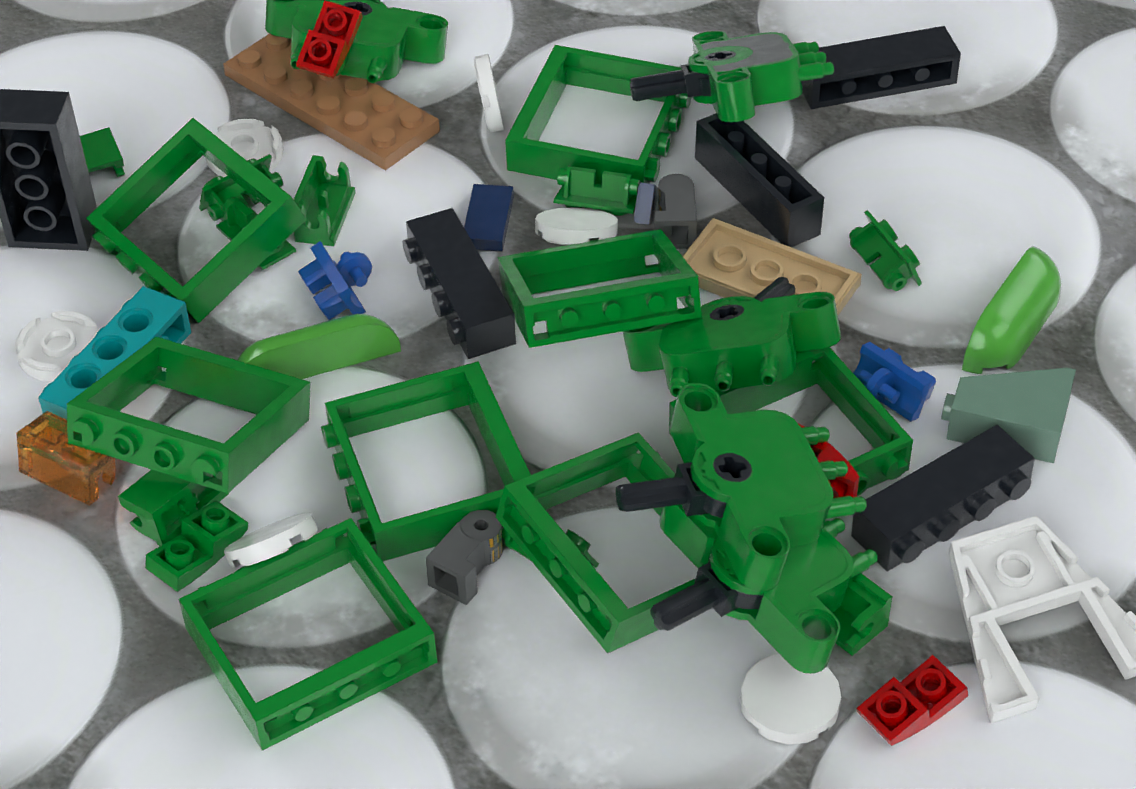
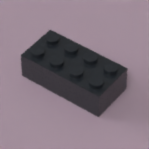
[0,89,97,251]

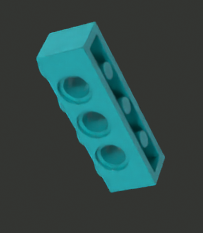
[38,286,192,436]

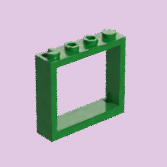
[505,45,692,185]
[86,118,307,324]
[497,229,702,348]
[67,337,311,493]
[669,347,913,496]
[321,361,531,561]
[495,432,695,654]
[179,518,437,751]

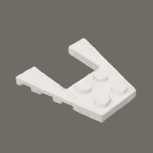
[948,516,1136,723]

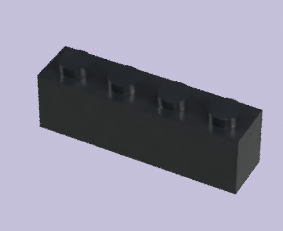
[802,26,961,109]
[695,113,825,247]
[402,208,516,359]
[851,425,1035,572]

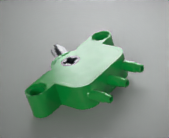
[622,277,842,397]

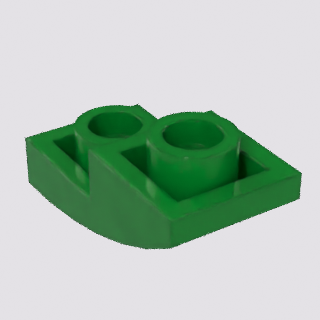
[145,500,248,592]

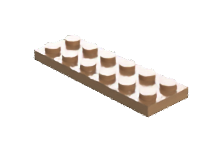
[223,33,440,171]

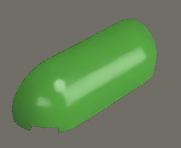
[962,246,1061,374]
[237,314,401,379]

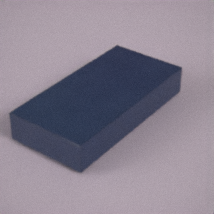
[464,184,514,251]

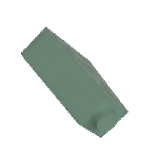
[941,368,1076,463]

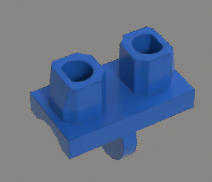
[298,241,372,320]
[853,342,936,422]

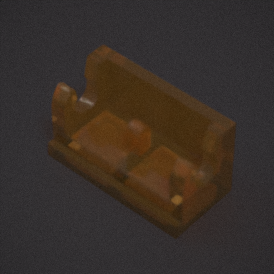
[16,411,116,506]

